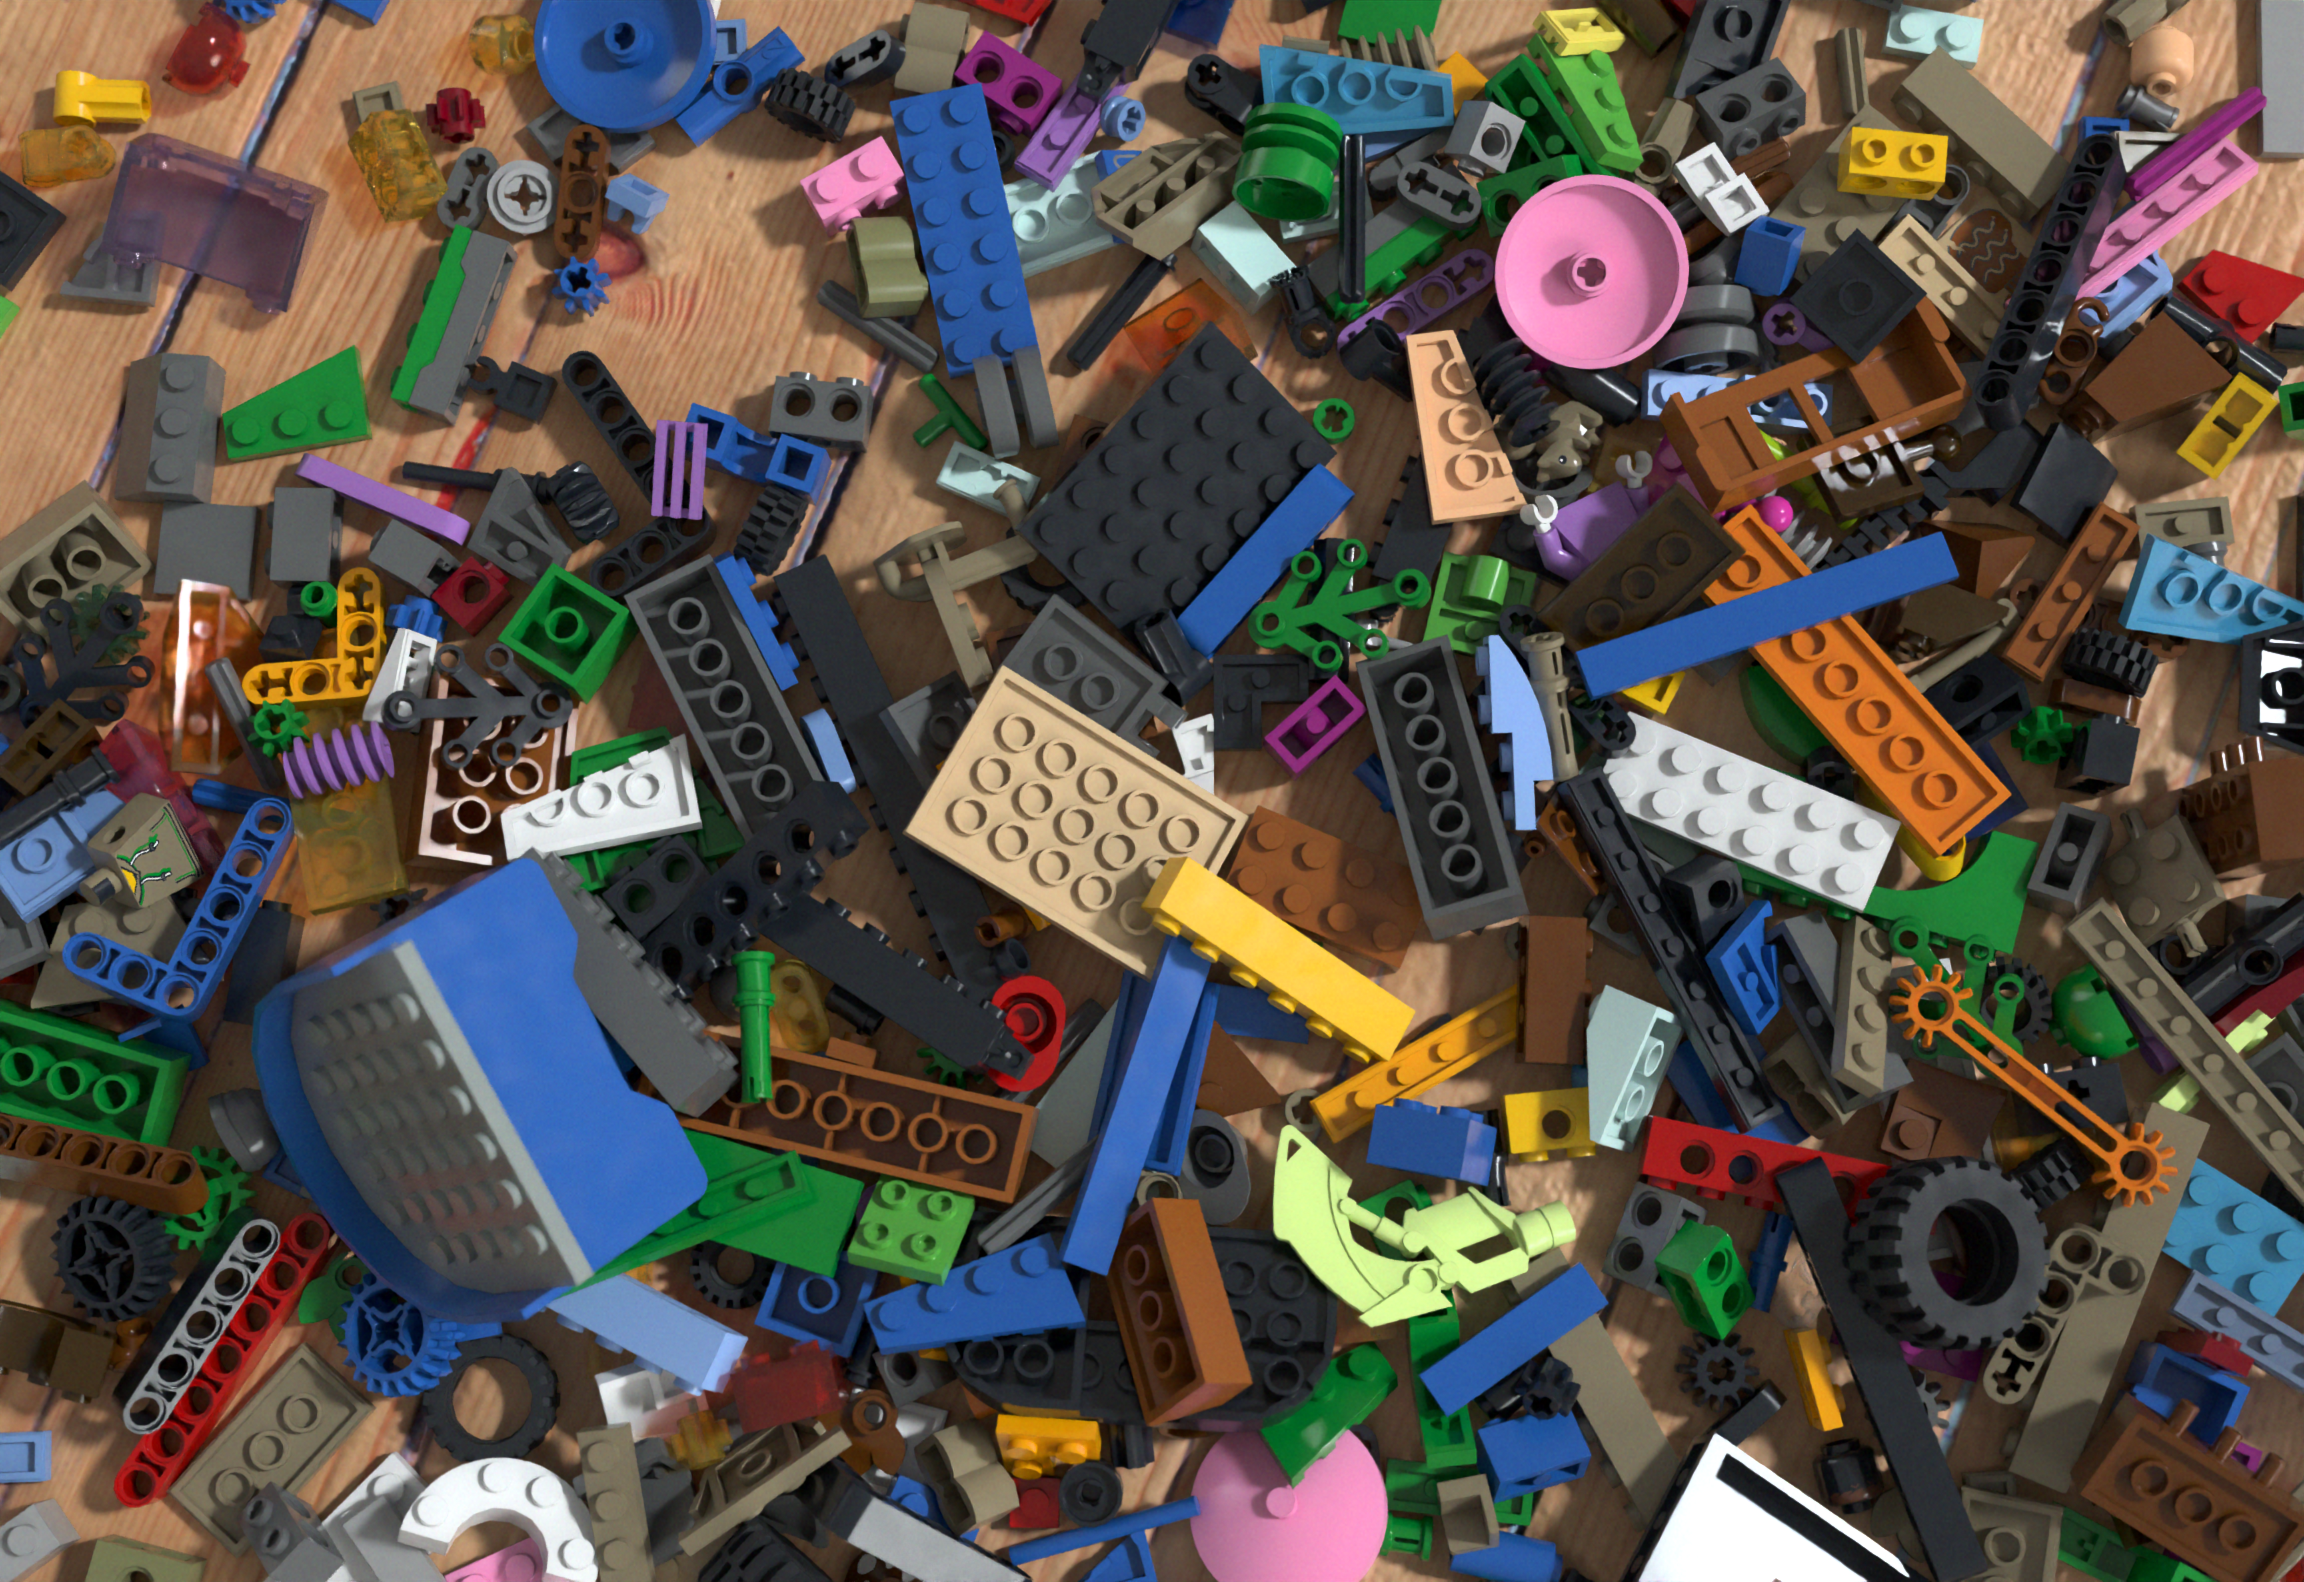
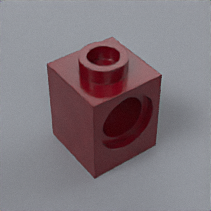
[431,556,514,637]

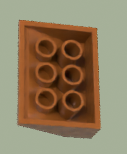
[404,671,580,873]

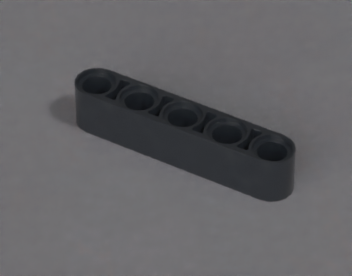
[111,1206,280,1435]

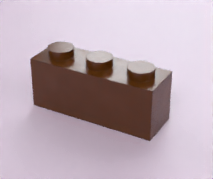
[1515,915,1593,1066]

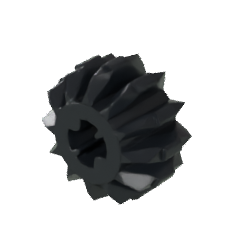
[546,461,620,545]
[1674,1331,1760,1413]

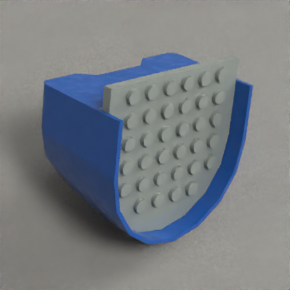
[251,858,707,1325]

